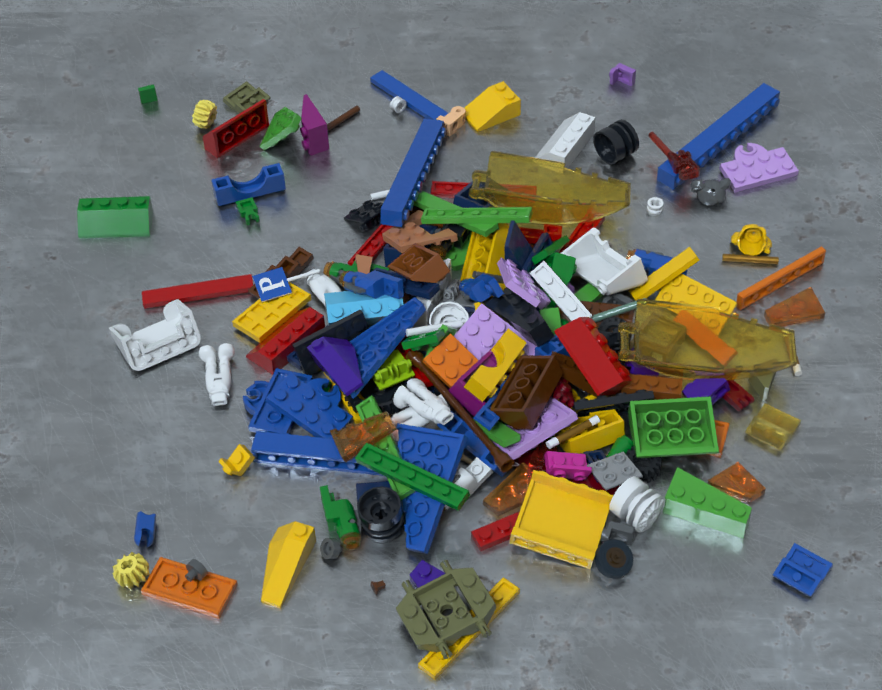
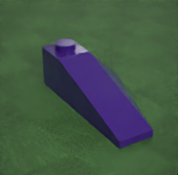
[306,336,363,396]

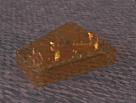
[708,462,766,503]

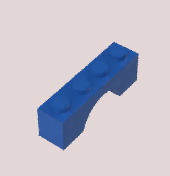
[211,163,286,206]
[437,410,515,477]

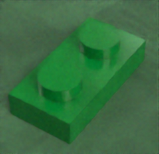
[402,329,445,351]

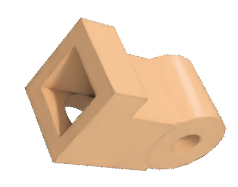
[436,106,466,137]

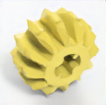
[192,100,217,129]
[112,552,150,590]

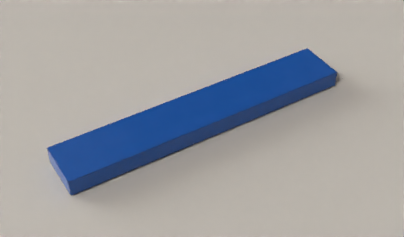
[370,70,448,120]

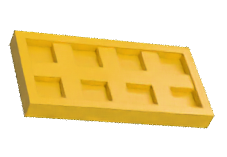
[232,282,312,343]

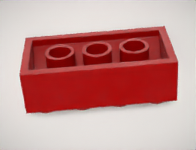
[203,99,269,158]
[246,307,325,375]
[554,317,632,396]

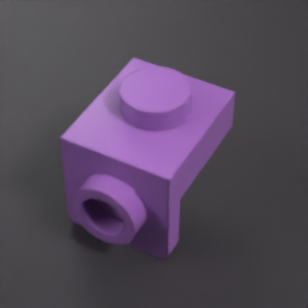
[609,63,636,86]

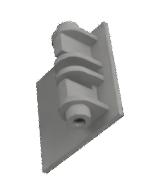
[438,279,477,308]
[587,452,643,490]

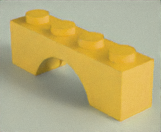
[464,328,526,402]

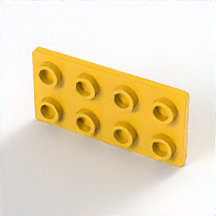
[655,273,737,335]

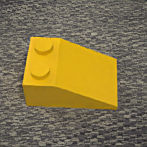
[465,81,521,132]

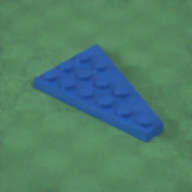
[350,297,426,398]
[396,423,468,554]

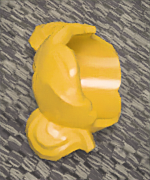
[730,224,772,256]

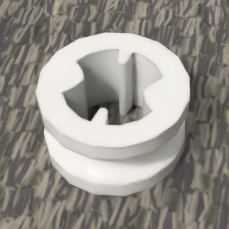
[390,96,406,113]
[647,197,663,215]

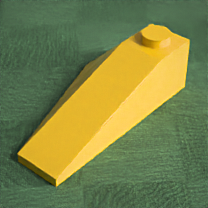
[261,521,316,609]

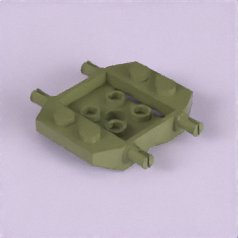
[396,560,496,659]

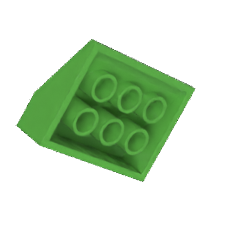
[628,397,719,458]

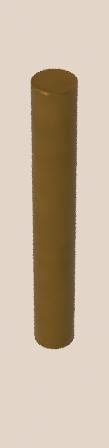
[722,254,779,264]

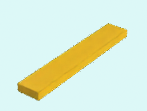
[418,577,520,680]

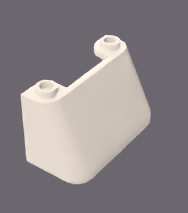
[561,227,648,295]
[109,299,201,371]

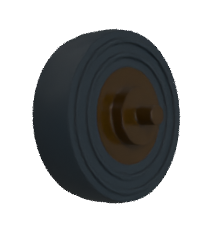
[595,539,633,579]

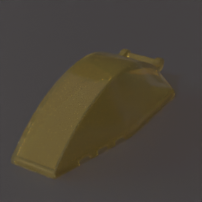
[469,151,631,225]
[618,299,797,380]

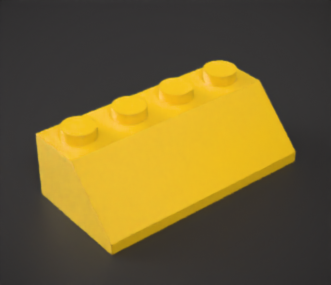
[460,223,509,281]

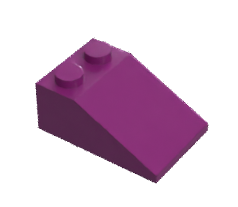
[300,94,330,156]
[448,349,512,416]

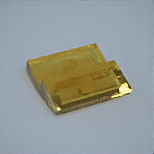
[745,403,801,451]

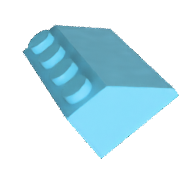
[324,291,404,326]

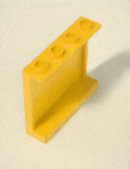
[509,470,614,570]

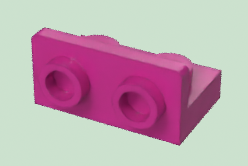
[544,451,592,481]

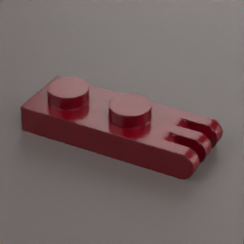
[703,367,755,411]
[552,376,575,408]

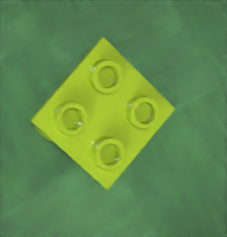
[372,349,415,391]

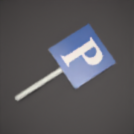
[252,267,321,302]

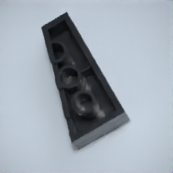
[483,288,555,347]

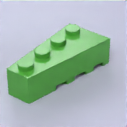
[663,467,752,538]

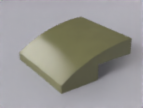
[223,81,271,113]

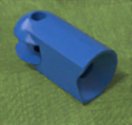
[134,511,156,548]

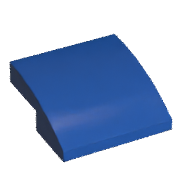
[773,543,833,597]

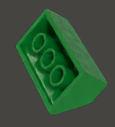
[77,196,153,239]

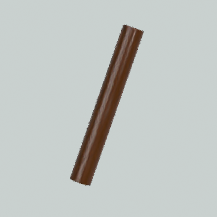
[327,105,360,131]

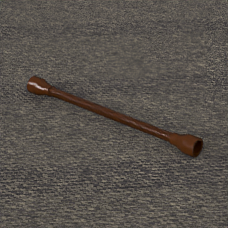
[406,350,514,472]

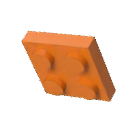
[422,333,479,388]

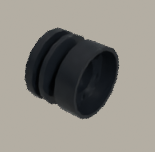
[593,119,639,165]
[357,486,405,543]

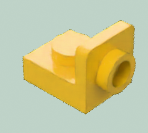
[218,444,255,476]

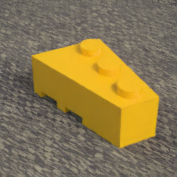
[554,409,625,454]

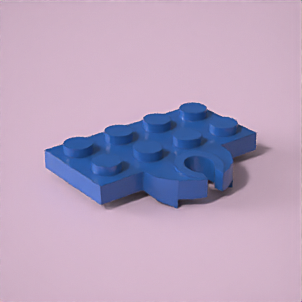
[243,368,313,434]
[265,373,353,439]

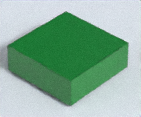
[138,84,158,104]

